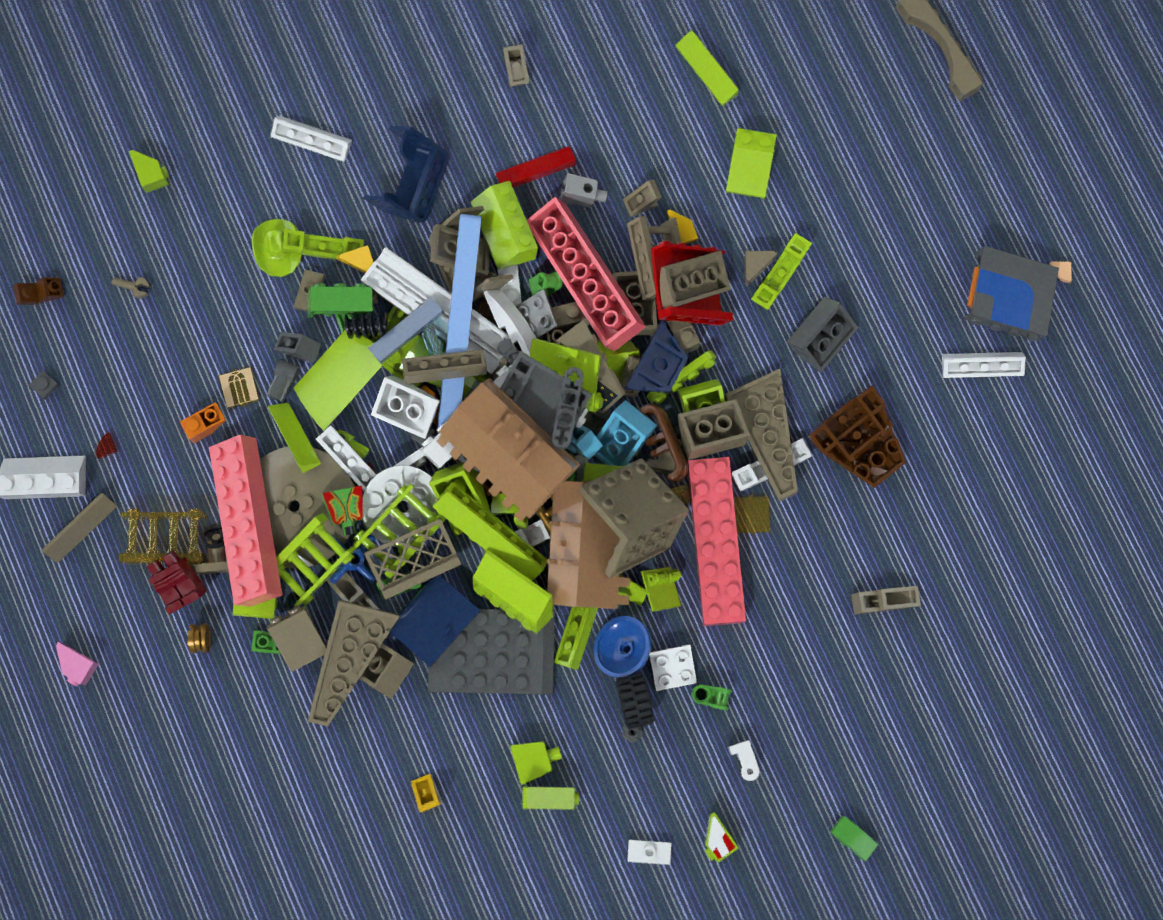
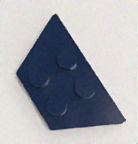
[625,320,688,393]

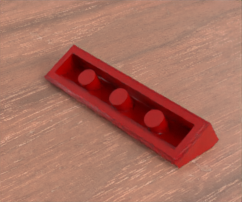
[495,147,576,188]

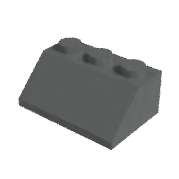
[787,297,859,373]

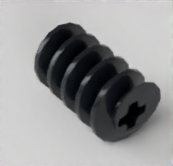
[345,312,388,339]

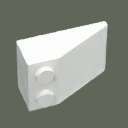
[371,375,440,439]

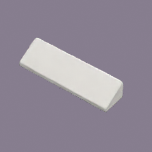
[270,116,352,161]
[942,352,1026,378]
[316,426,376,491]

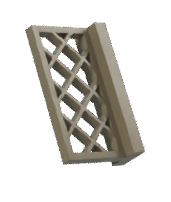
[364,518,461,599]

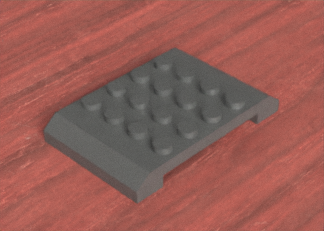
[458,351,593,472]
[428,609,555,695]

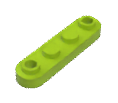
[647,350,717,404]

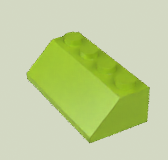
[471,181,538,270]
[473,550,553,634]

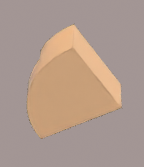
[1049,261,1072,283]

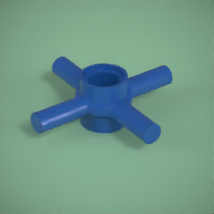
[329,535,376,584]

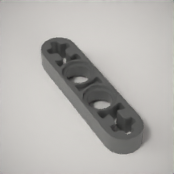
[552,367,583,450]

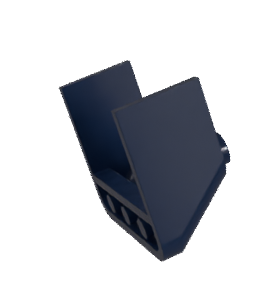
[363,126,449,222]

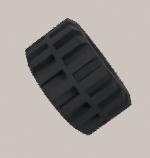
[615,672,655,729]

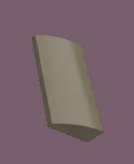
[660,251,731,309]

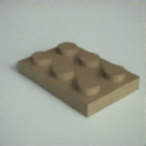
[430,224,490,279]

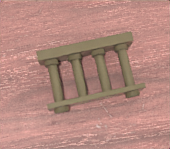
[627,216,681,300]

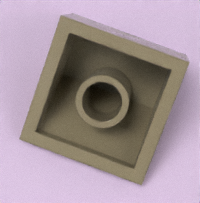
[359,643,414,699]

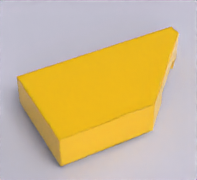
[667,210,698,244]

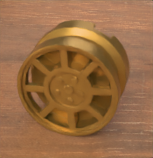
[188,623,211,653]

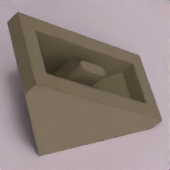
[744,251,777,287]

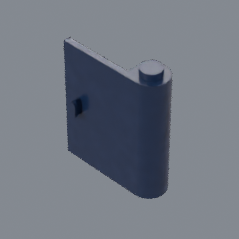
[388,575,480,667]

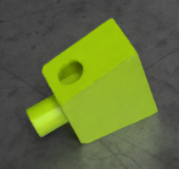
[510,742,562,785]

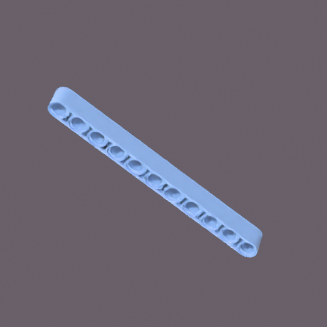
[437,214,481,433]

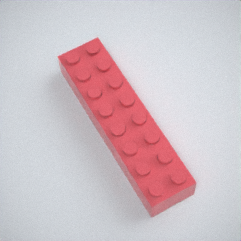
[527,197,646,352]
[209,434,282,607]
[688,457,746,627]

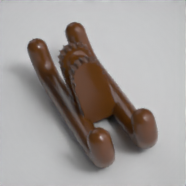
[640,404,688,482]

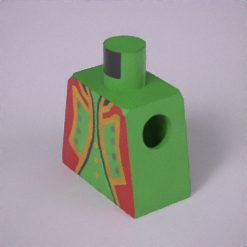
[321,486,363,536]

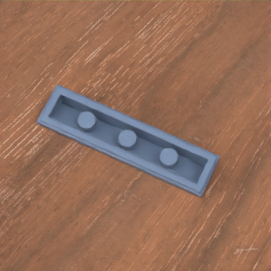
[368,298,444,364]

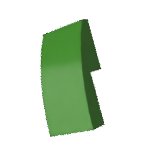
[251,630,281,654]
[830,816,878,861]

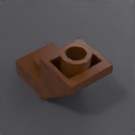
[13,277,64,305]

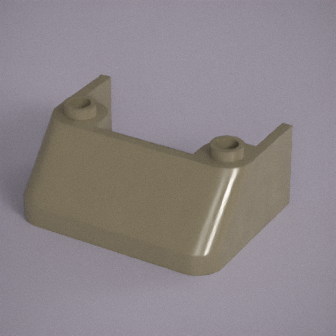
[429,206,514,302]

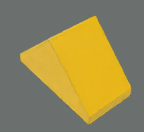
[336,245,374,274]
[411,774,442,812]

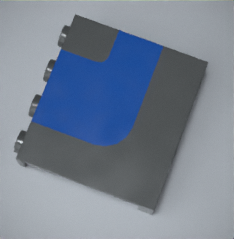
[964,246,1059,342]

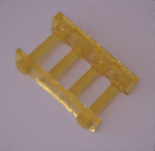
[119,509,207,564]

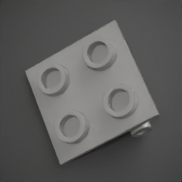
[516,289,558,340]

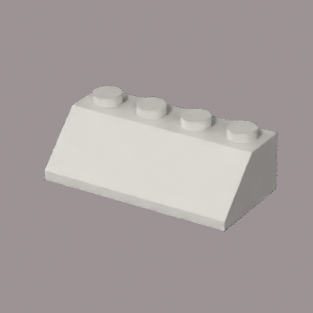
[0,456,86,499]

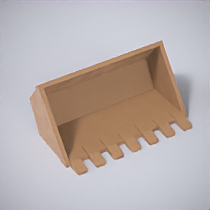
[437,378,581,521]
[547,480,631,609]

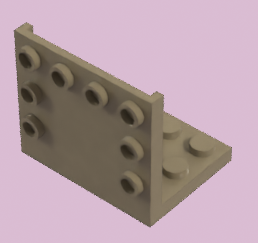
[579,458,689,578]

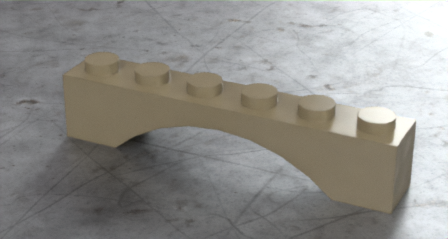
[895,0,983,102]

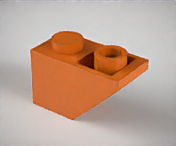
[180,402,226,443]

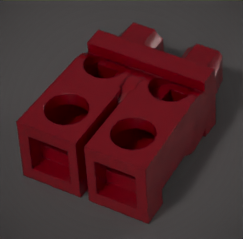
[147,550,208,615]

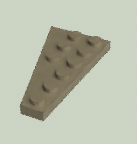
[725,369,798,502]
[308,600,400,726]

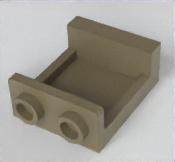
[267,606,327,672]

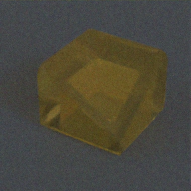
[670,484,691,504]

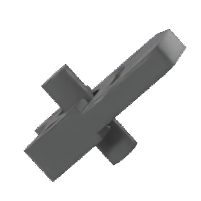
[497,339,520,366]

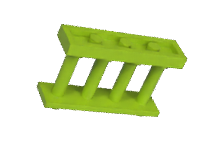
[353,483,447,579]
[276,513,357,606]

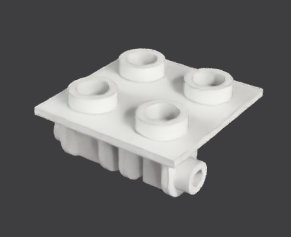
[649,644,697,691]

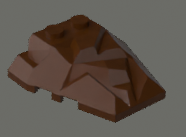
[808,386,906,488]

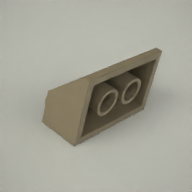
[678,399,750,460]

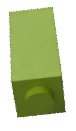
[523,787,579,809]

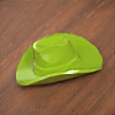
[252,219,302,277]

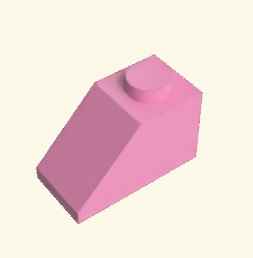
[56,642,99,687]

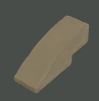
[326,572,380,610]
[851,586,921,615]

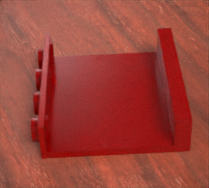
[651,241,734,326]

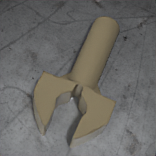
[112,277,151,299]
[490,358,508,380]

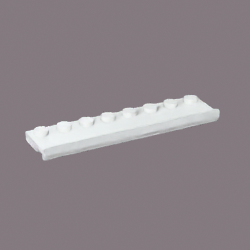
[361,247,515,374]

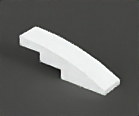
[483,289,537,356]

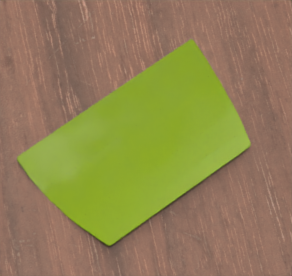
[294,330,388,431]

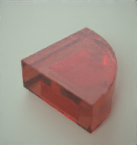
[96,432,118,460]

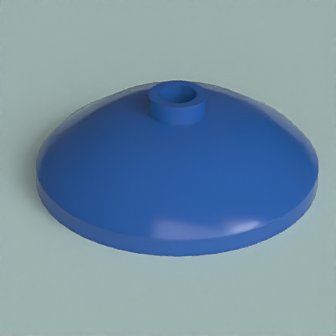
[594,616,651,678]

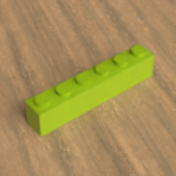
[433,482,547,581]

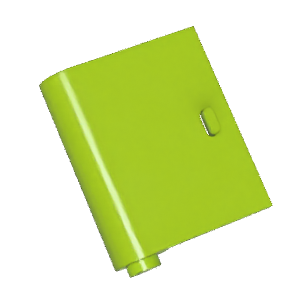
[530,338,604,412]

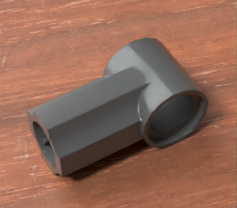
[266,359,300,402]

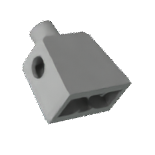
[560,173,607,207]

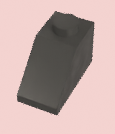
[274,332,321,363]

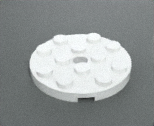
[362,465,438,547]

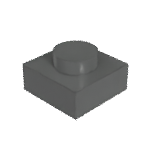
[29,370,59,400]

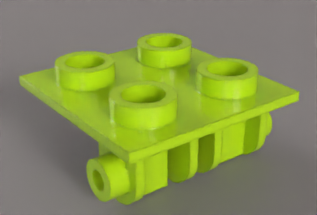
[641,567,682,612]

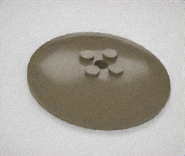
[260,447,356,569]

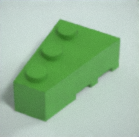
[307,283,373,318]

